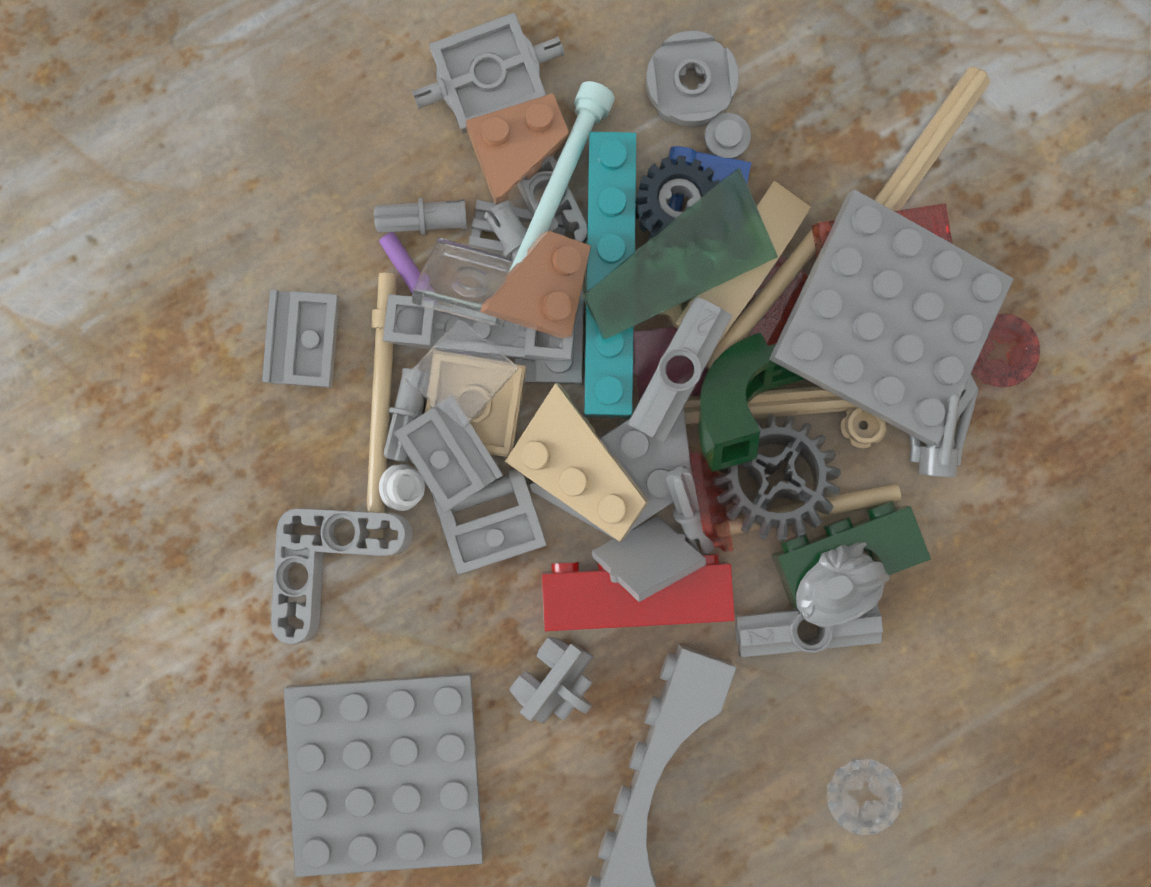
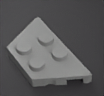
[529,408,691,539]

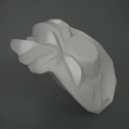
[796,542,890,627]

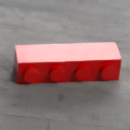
[542,554,735,632]

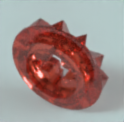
[972,314,1040,388]

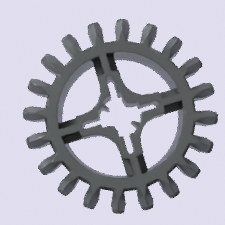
[712,414,841,541]

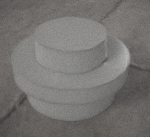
[704,113,751,159]

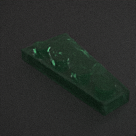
[582,168,778,339]

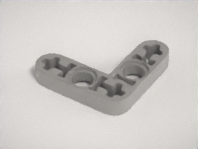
[271,509,413,645]

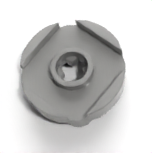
[646,31,739,127]

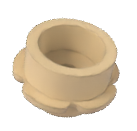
[840,407,886,448]

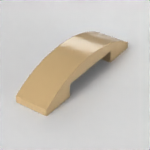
[673,181,811,345]

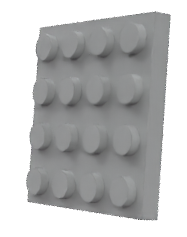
[769,189,1014,446]
[284,673,484,877]

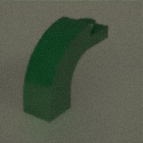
[698,332,805,472]

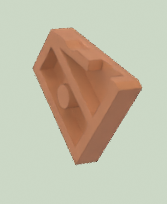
[480,231,591,339]

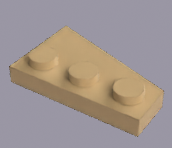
[505,383,649,542]

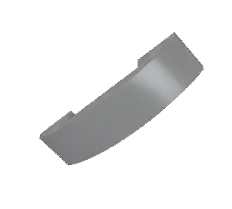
[383,294,576,361]

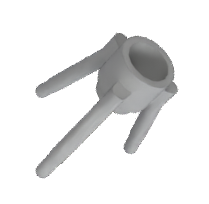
[909,387,978,477]

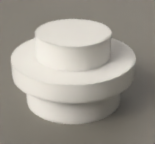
[379,464,425,511]

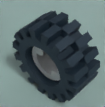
[635,156,723,249]

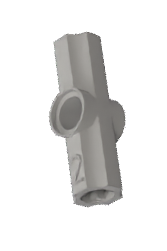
[628,296,733,443]
[735,603,883,657]

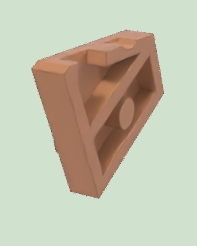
[466,93,569,205]

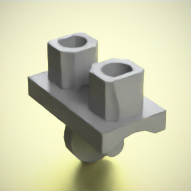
[509,636,594,724]

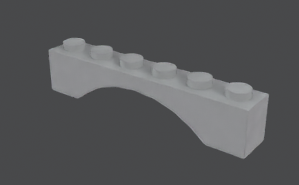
[587,644,736,887]

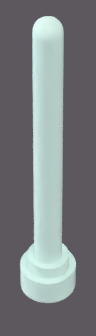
[509,81,615,272]

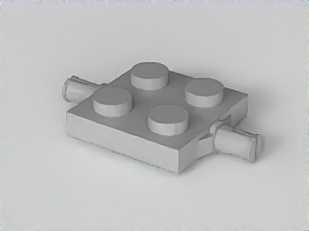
[412,12,565,134]

